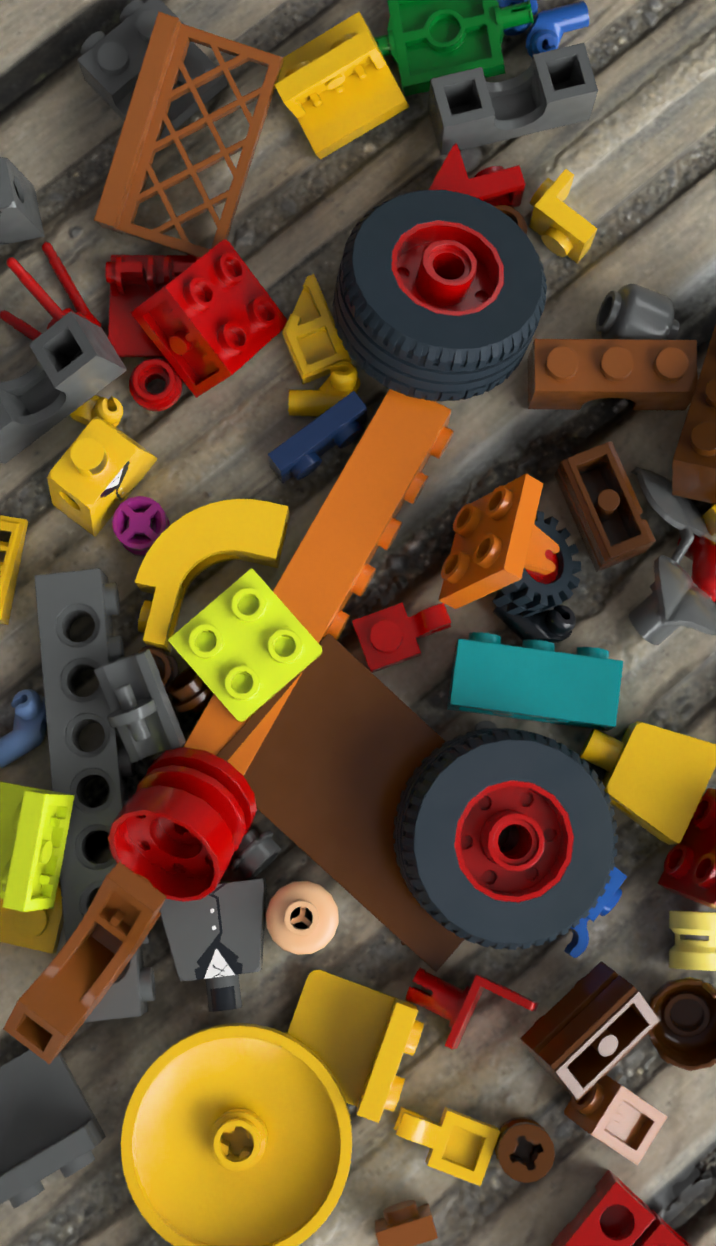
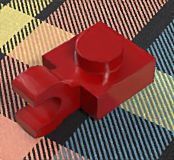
[352,602,451,673]

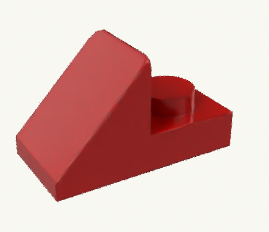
[429,143,526,208]

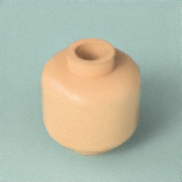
[266,880,339,955]

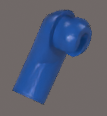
[526,1,589,57]

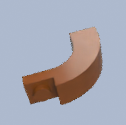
[3,862,167,1065]

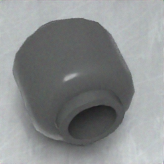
[596,284,679,340]

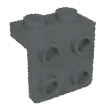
[0,1050,106,1209]

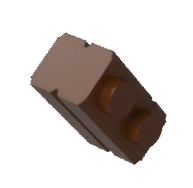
[554,441,656,572]
[520,961,660,1101]

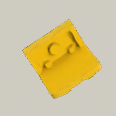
[287,969,424,1123]

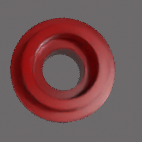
[129,358,183,411]

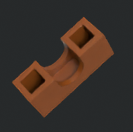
[528,339,698,411]

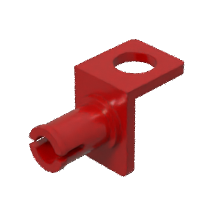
[405,967,539,1050]

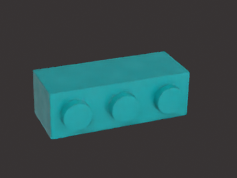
[447,632,623,731]

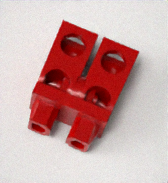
[551,1169,691,1246]

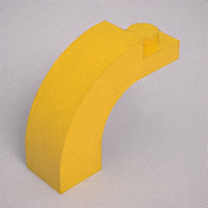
[135,499,290,652]

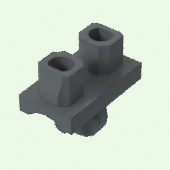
[94,649,186,763]

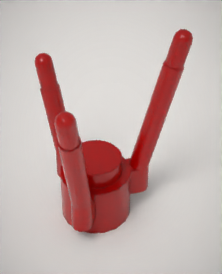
[0,242,102,341]

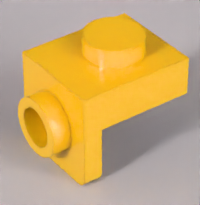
[529,169,598,264]

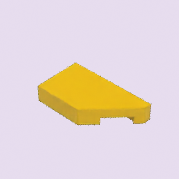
[282,274,351,384]

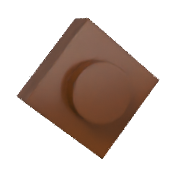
[375,1200,438,1246]

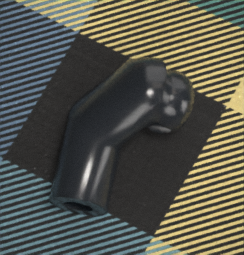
[493,604,576,643]

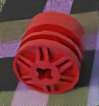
[108,747,257,902]

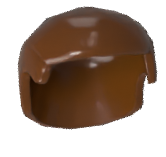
[648,976,716,1071]

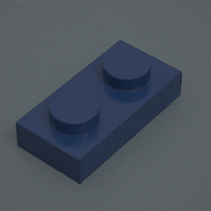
[268,391,367,483]

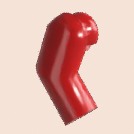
[677,534,716,602]

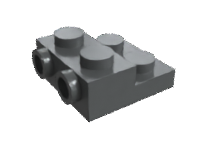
[77,0,227,139]

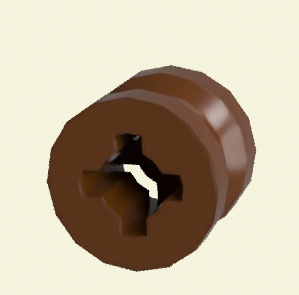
[494,1117,555,1183]

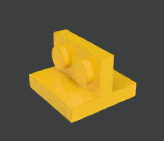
[274,12,410,160]

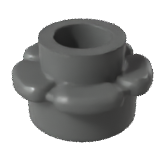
[231,829,282,880]

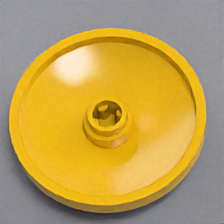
[121,1023,353,1246]

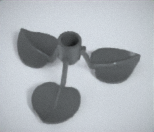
[629,467,716,646]

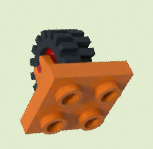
[438,473,581,617]

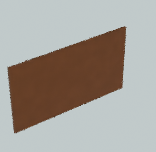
[216,633,510,972]

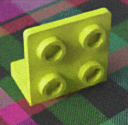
[168,568,323,722]
[0,781,75,912]

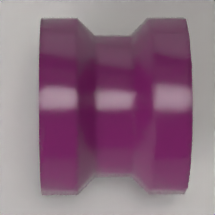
[112,496,170,557]

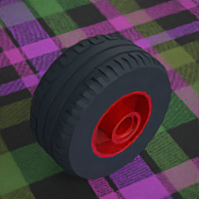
[332,190,547,401]
[393,728,618,950]

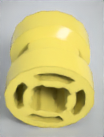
[669,911,716,971]

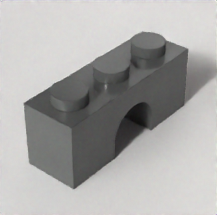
[428,43,598,155]
[0,311,127,464]

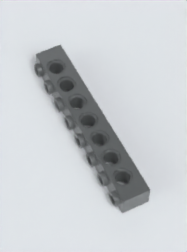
[34,568,156,1023]

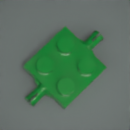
[374,0,534,96]

